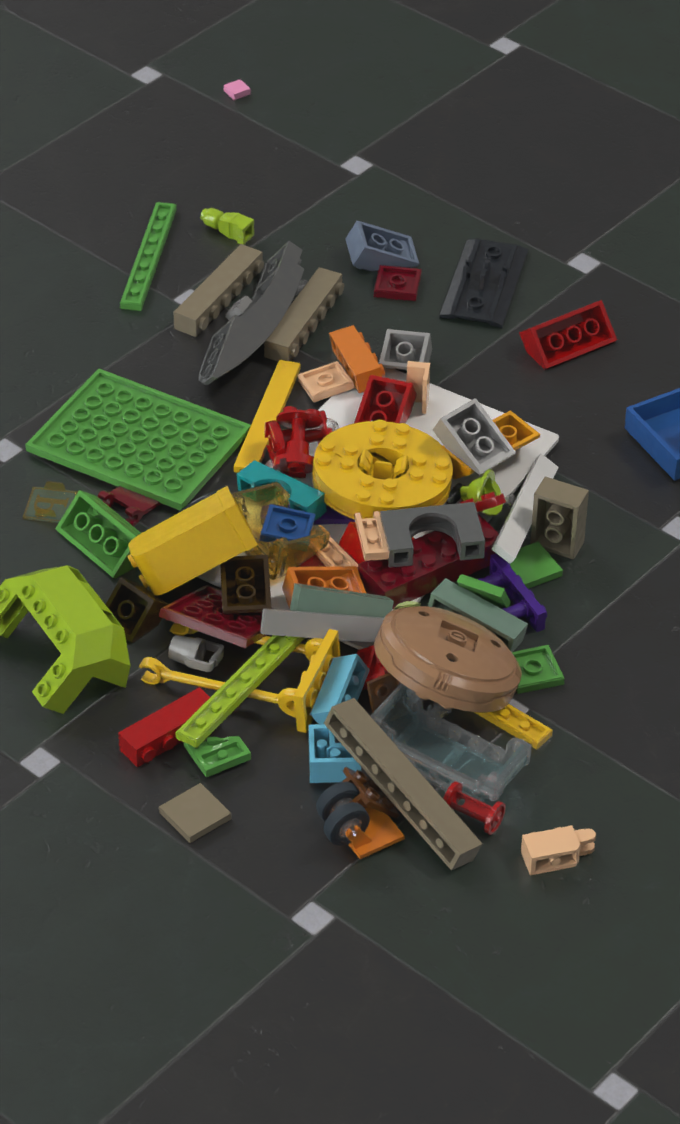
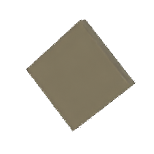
[159,783,232,843]

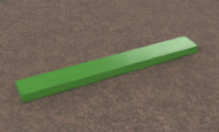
[120,202,176,311]

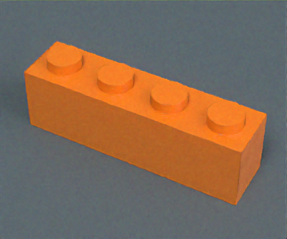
[329,325,385,393]

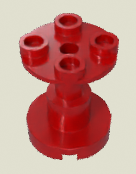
[273,406,322,478]
[264,410,333,464]

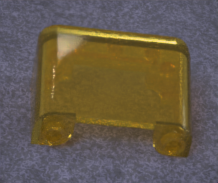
[232,482,330,580]

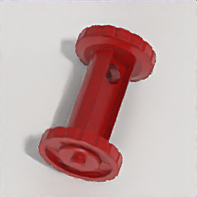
[443,781,506,835]

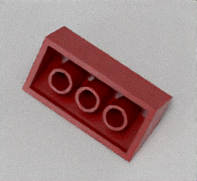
[519,300,617,369]

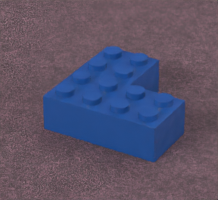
[624,388,680,481]

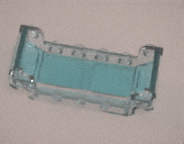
[370,683,531,802]

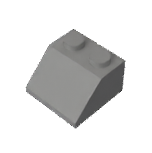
[379,329,432,370]

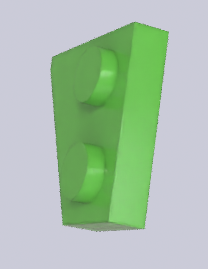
[184,736,251,777]

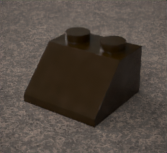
[106,577,169,643]

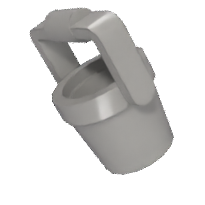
[168,635,224,672]

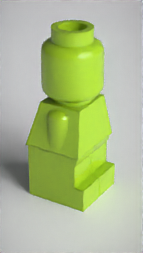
[200,208,254,245]

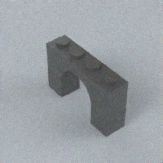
[380,502,485,568]

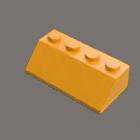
[441,410,540,480]

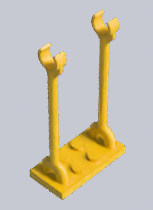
[139,623,340,733]

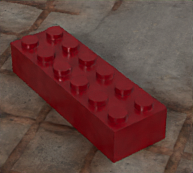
[358,512,499,609]

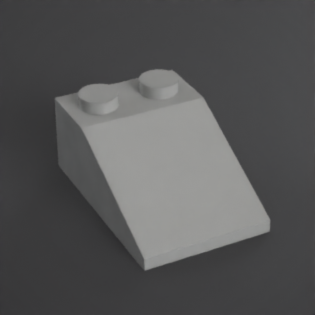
[433,398,516,475]

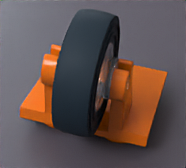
[324,802,405,859]

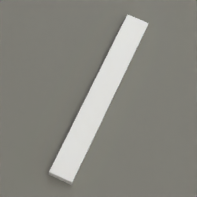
[492,453,558,564]

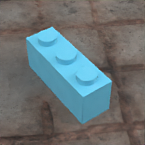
[310,654,370,725]

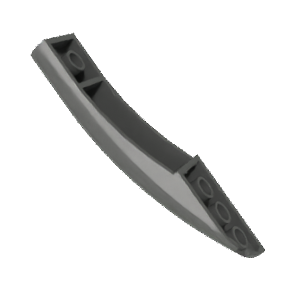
[199,241,304,385]

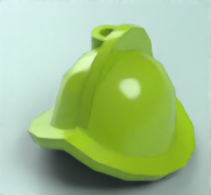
[460,469,503,516]

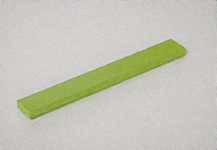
[176,635,305,748]

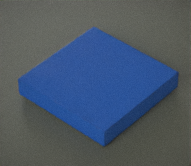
[259,504,316,550]

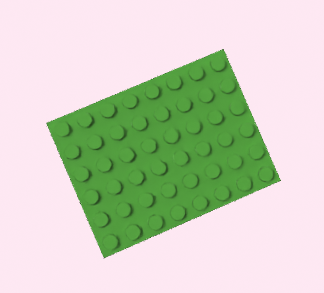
[25,368,251,510]

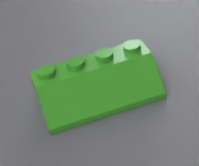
[55,490,141,578]

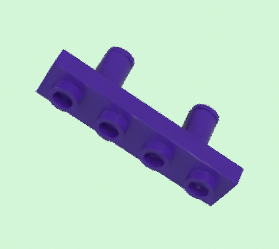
[478,553,547,632]

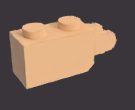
[521,826,596,876]

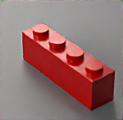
[118,687,210,767]

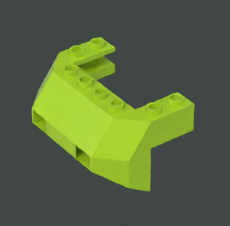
[0,565,131,714]

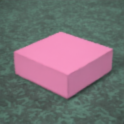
[224,79,251,100]

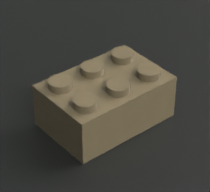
[530,477,589,560]

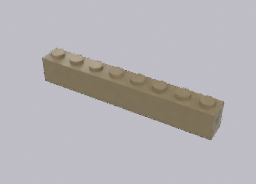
[324,698,482,870]

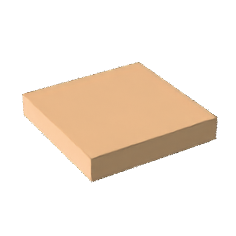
[297,361,355,402]

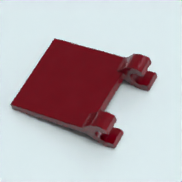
[98,486,162,526]

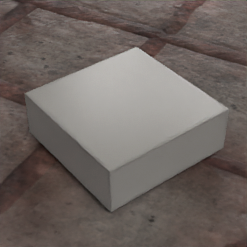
[225,296,252,320]

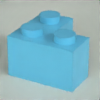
[309,724,361,783]

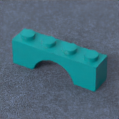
[236,460,327,520]

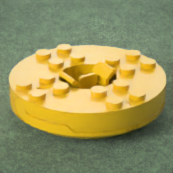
[312,420,453,520]

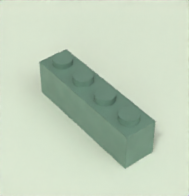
[428,578,528,652]
[290,583,394,618]

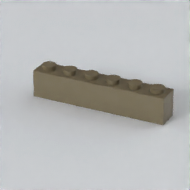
[173,244,264,337]
[264,267,344,361]

